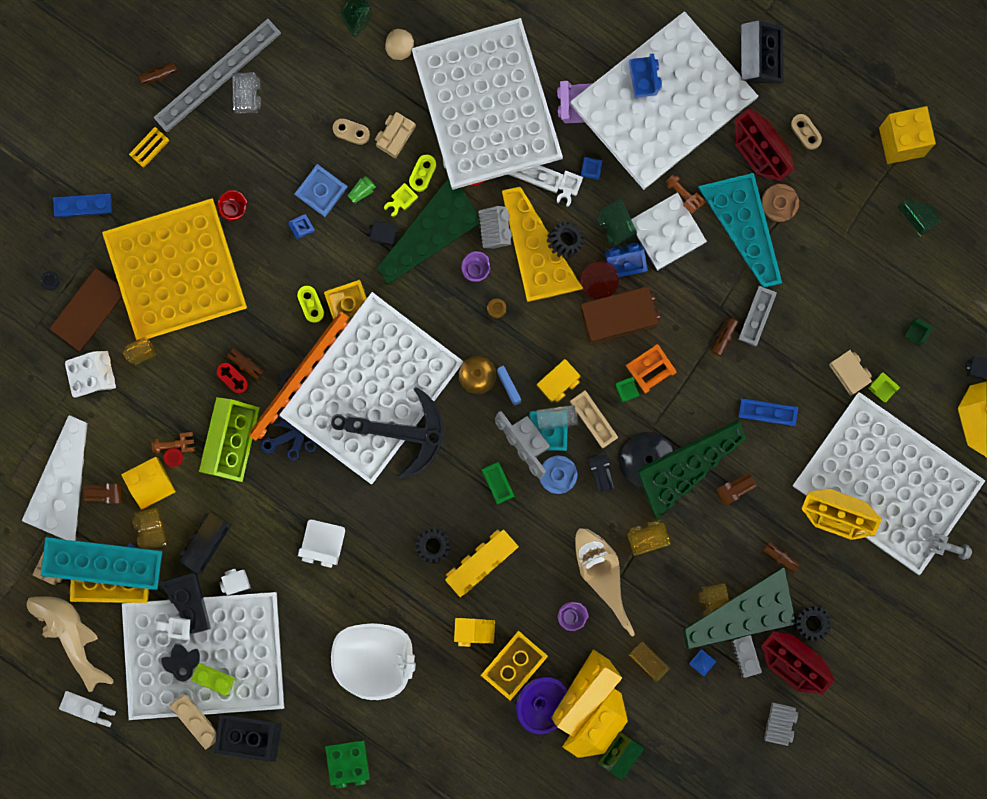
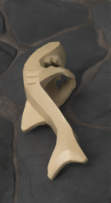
[27,596,113,692]

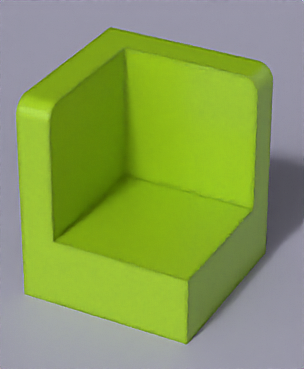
[868,372,900,403]

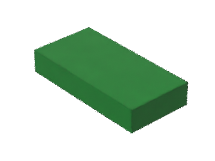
[482,462,515,505]

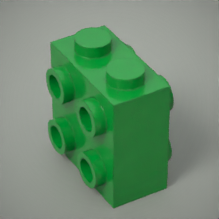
[325,740,370,788]

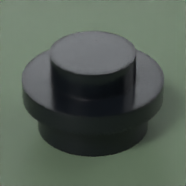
[40,271,60,291]

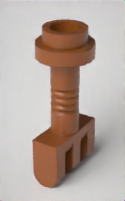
[665,175,705,213]
[151,432,195,454]

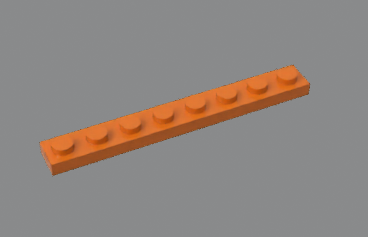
[247,312,349,441]

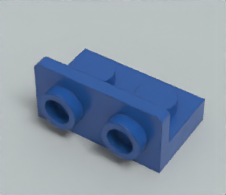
[629,53,662,98]
[605,243,648,279]

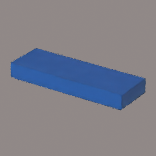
[738,398,798,427]

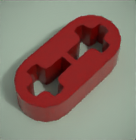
[217,363,249,394]

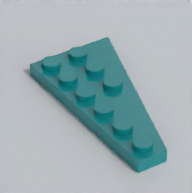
[698,173,782,288]

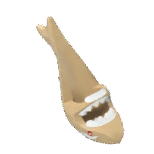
[575,528,635,636]

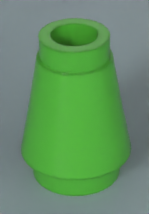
[348,176,376,204]

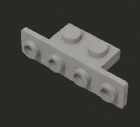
[495,411,550,479]

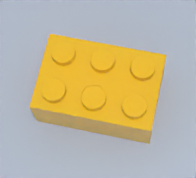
[481,631,548,701]

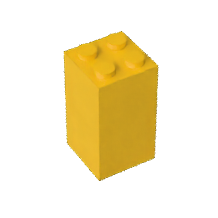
[879,106,936,164]

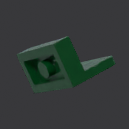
[598,732,644,780]

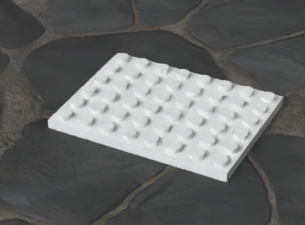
[570,11,758,190]
[412,18,563,190]
[279,292,463,484]
[793,392,985,575]
[122,592,284,720]

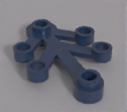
[260,414,317,461]

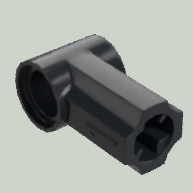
[587,452,614,493]

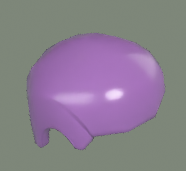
[462,251,491,282]
[558,602,588,631]

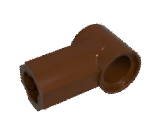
[716,473,757,506]
[83,484,122,504]

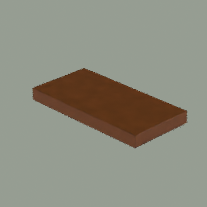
[50,268,122,352]

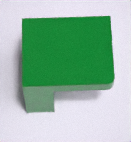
[615,377,640,403]

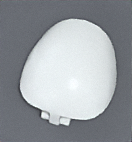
[331,624,416,700]

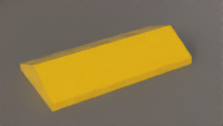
[324,280,367,335]
[70,580,149,603]

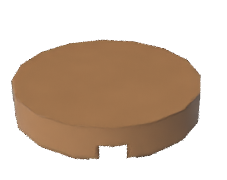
[761,184,799,222]

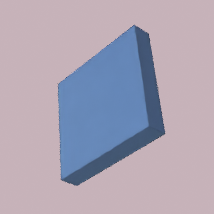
[295,164,348,217]
[497,365,521,406]

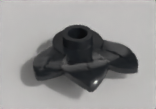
[161,643,200,681]

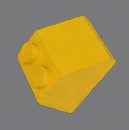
[121,457,176,510]

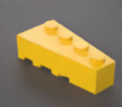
[445,529,519,598]
[454,618,495,647]
[551,650,622,737]

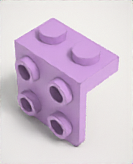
[557,81,592,123]

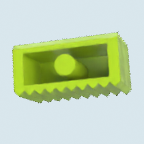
[191,663,236,696]

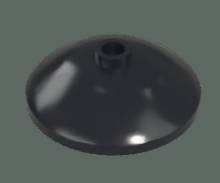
[619,432,675,489]

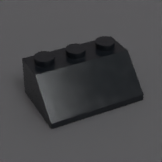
[741,21,783,83]
[179,512,232,574]

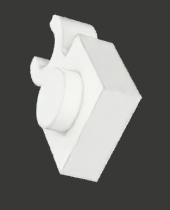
[557,171,583,207]

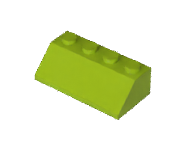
[199,397,260,482]

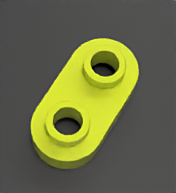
[409,155,436,192]
[297,286,324,323]

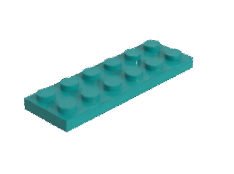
[41,537,163,590]

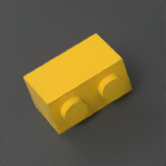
[536,359,580,403]

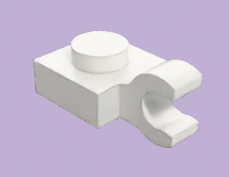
[156,617,190,640]

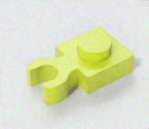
[384,183,418,217]

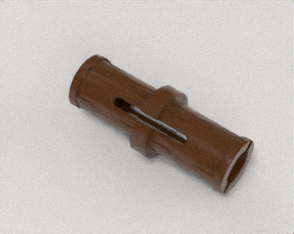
[138,61,178,86]
[711,317,739,357]
[227,348,264,380]
[762,541,801,574]

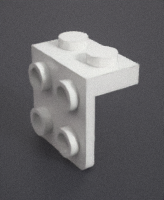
[65,351,116,397]
[298,520,345,568]

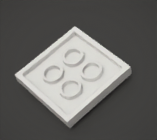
[628,193,707,271]

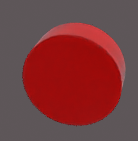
[163,448,183,467]

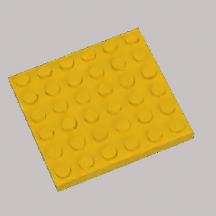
[102,198,247,342]

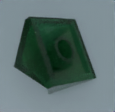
[340,0,373,38]
[898,198,942,237]

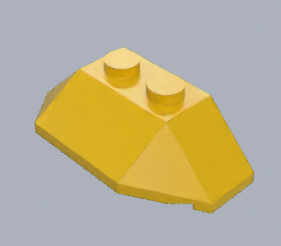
[958,381,987,458]
[802,489,882,540]
[562,689,628,758]

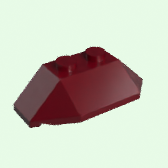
[735,108,795,181]
[761,632,835,695]

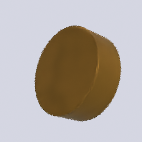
[487,299,506,318]

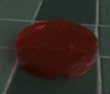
[581,261,619,299]

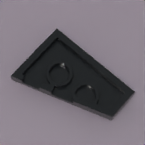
[159,573,211,634]

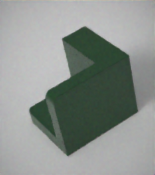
[904,318,933,346]

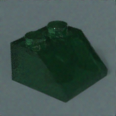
[597,198,637,247]

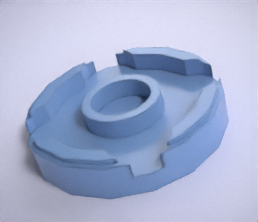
[540,456,578,494]

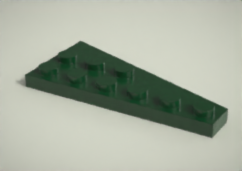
[637,420,746,521]

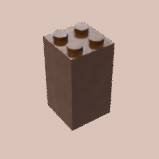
[580,286,661,345]

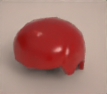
[217,190,247,221]

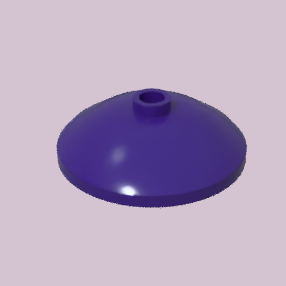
[516,677,567,734]

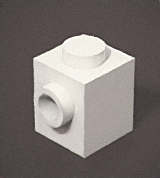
[219,569,251,596]

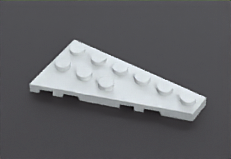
[22,415,87,541]

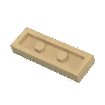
[570,390,618,449]
[170,693,217,750]

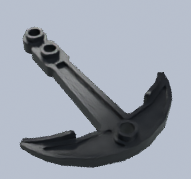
[331,387,443,479]

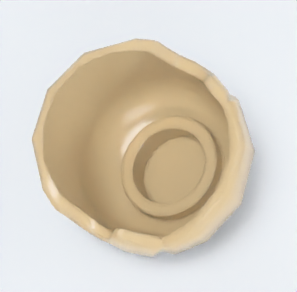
[385,29,414,60]

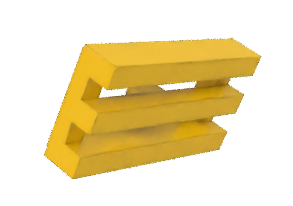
[129,127,170,168]

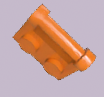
[626,344,677,394]

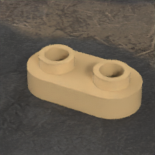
[791,114,822,150]
[333,119,370,145]

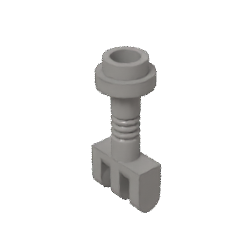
[929,533,972,560]

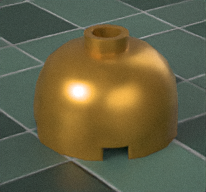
[459,356,496,394]

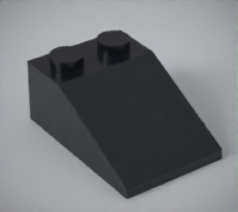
[214,714,282,762]

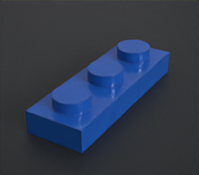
[53,194,112,217]

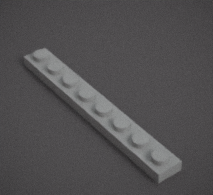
[154,19,281,132]

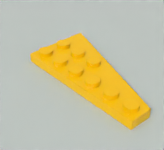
[502,187,583,302]

